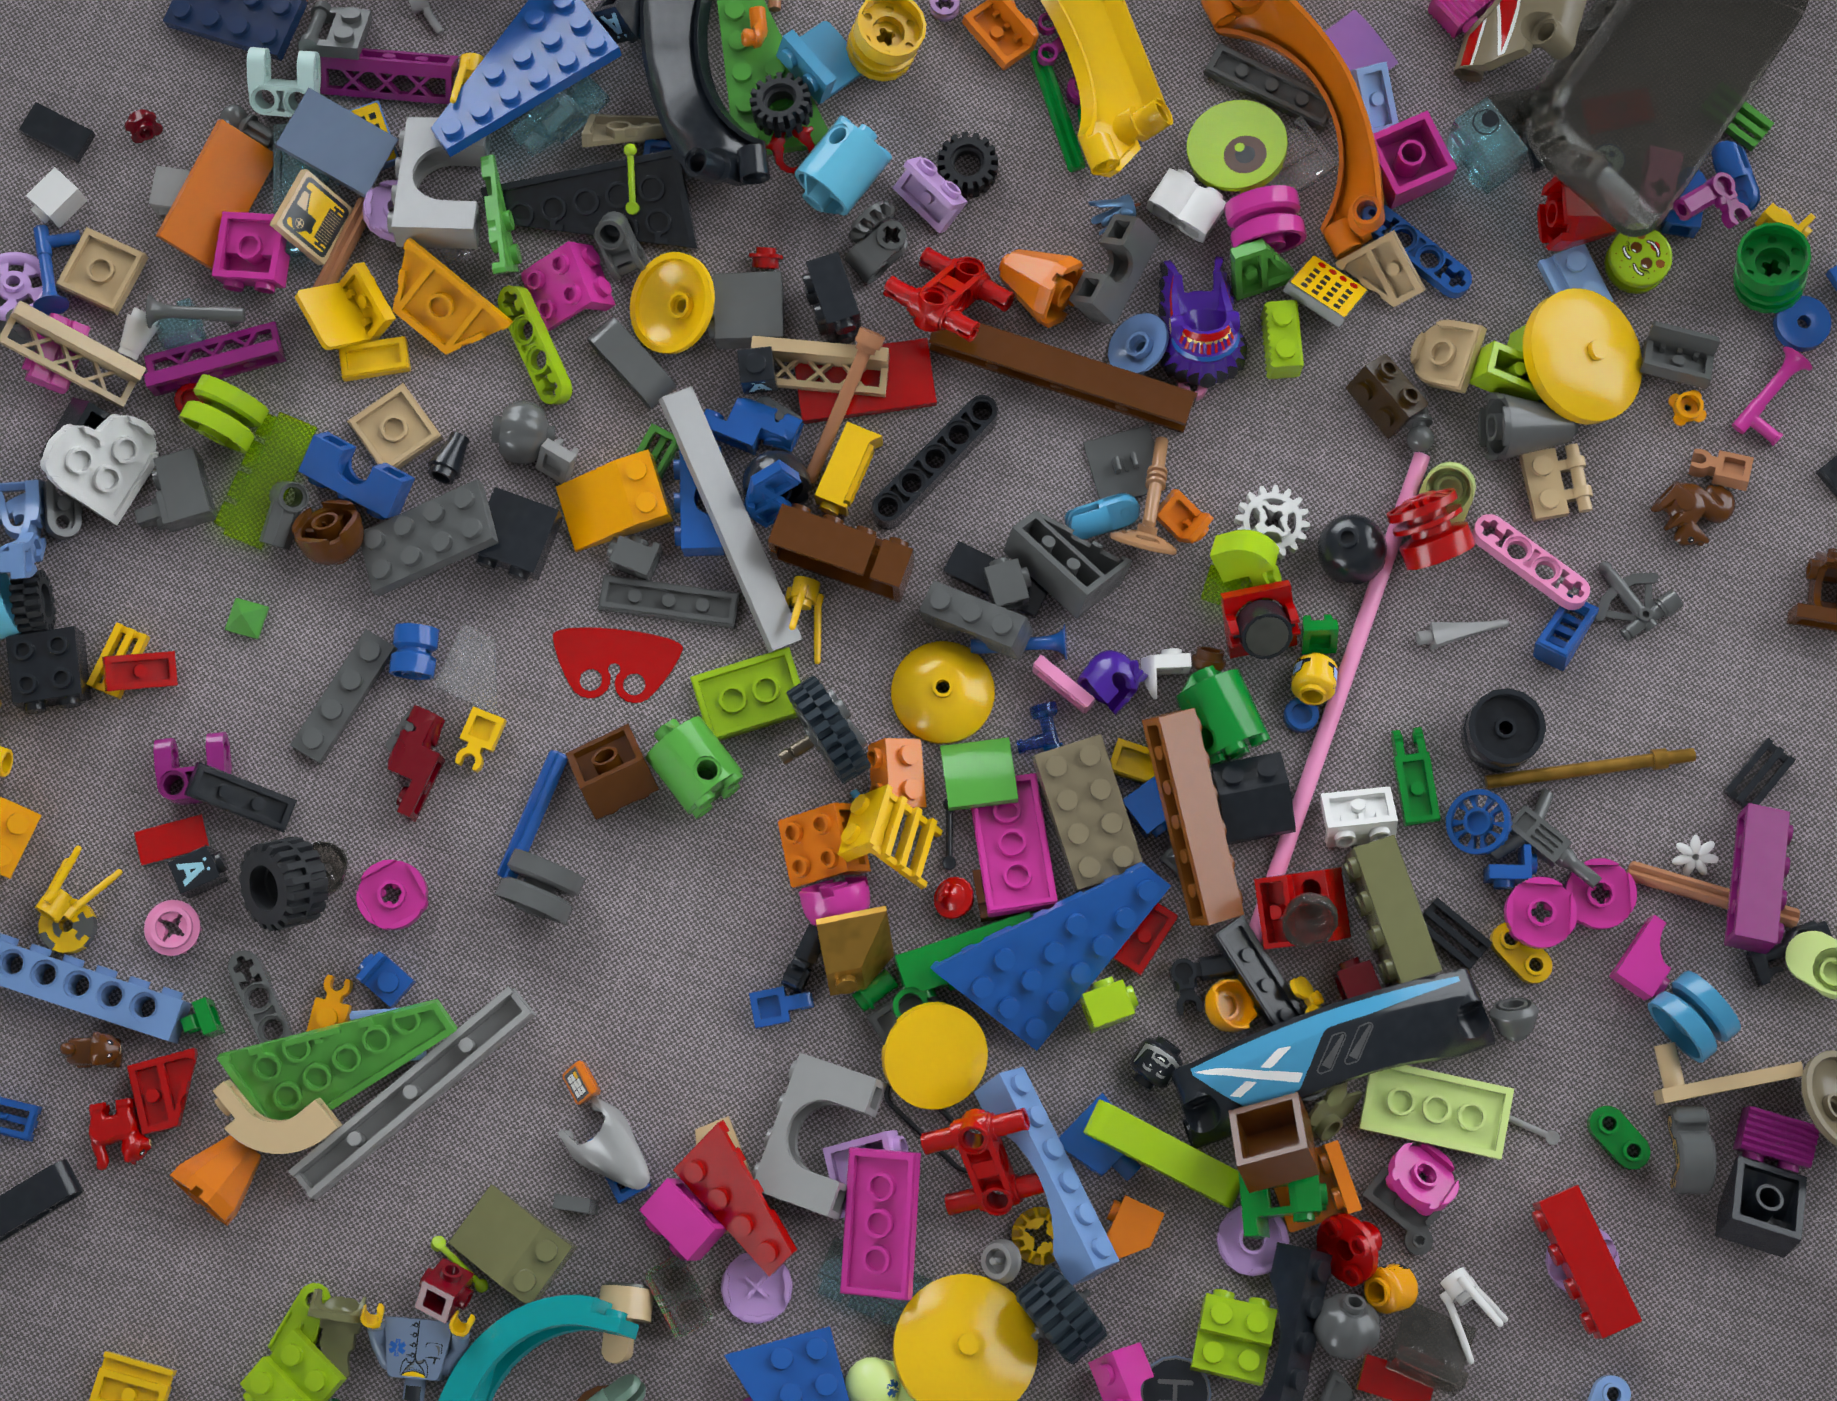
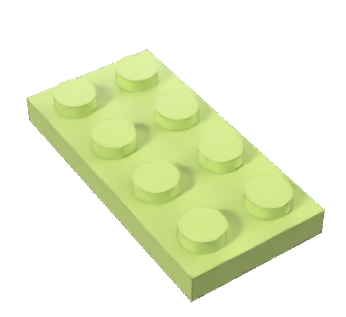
[1358,1065,1514,1160]

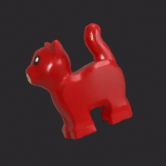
[89,1098,152,1171]

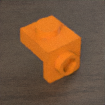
[1157,489,1214,543]

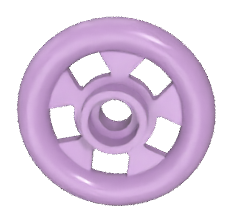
[0,252,56,321]

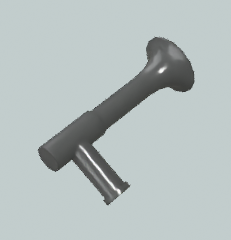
[146,293,246,328]

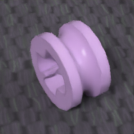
[930,0,960,22]

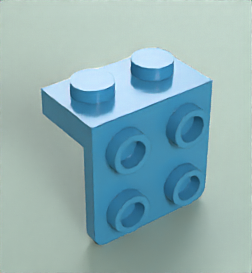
[776,21,863,105]

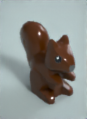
[1650,481,1736,546]

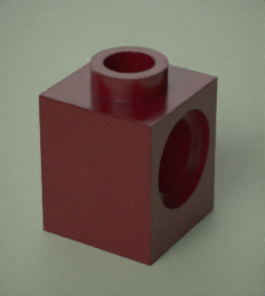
[1332,957,1382,1000]

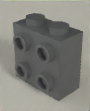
[708,271,785,349]

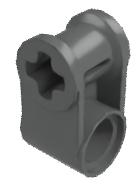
[594,211,648,281]
[845,220,908,284]

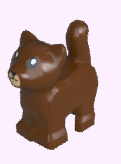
[60,1031,123,1068]

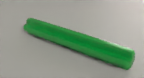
[1030,48,1085,173]

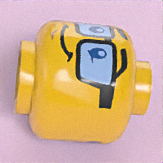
[1291,653,1338,706]

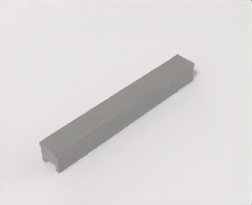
[288,986,537,1201]

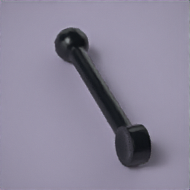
[942,798,956,870]

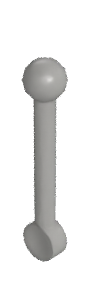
[1508,1115,1560,1145]

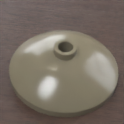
[1801,1050,1837,1147]

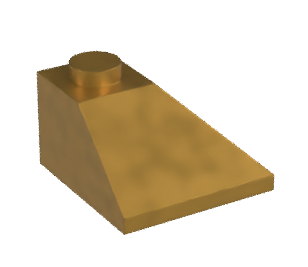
[816,906,894,996]

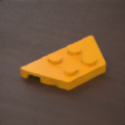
[392,237,514,355]

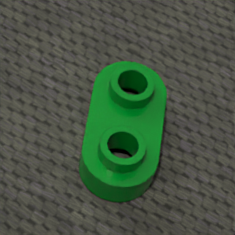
[1587,1106,1651,1170]

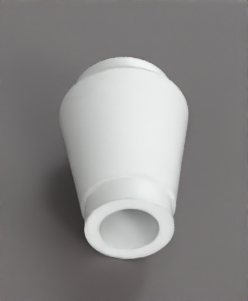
[118,307,159,360]

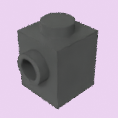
[984,557,1032,610]

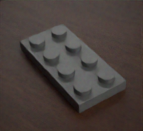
[361,479,499,596]

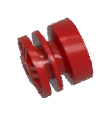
[1386,488,1476,570]

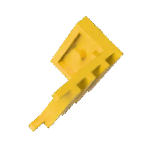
[838,784,943,890]

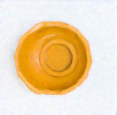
[1205,979,1257,1033]

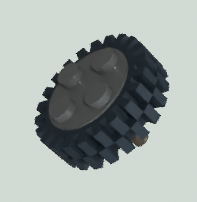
[777,675,871,784]

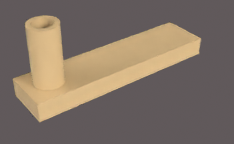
[1653,1042,1804,1105]

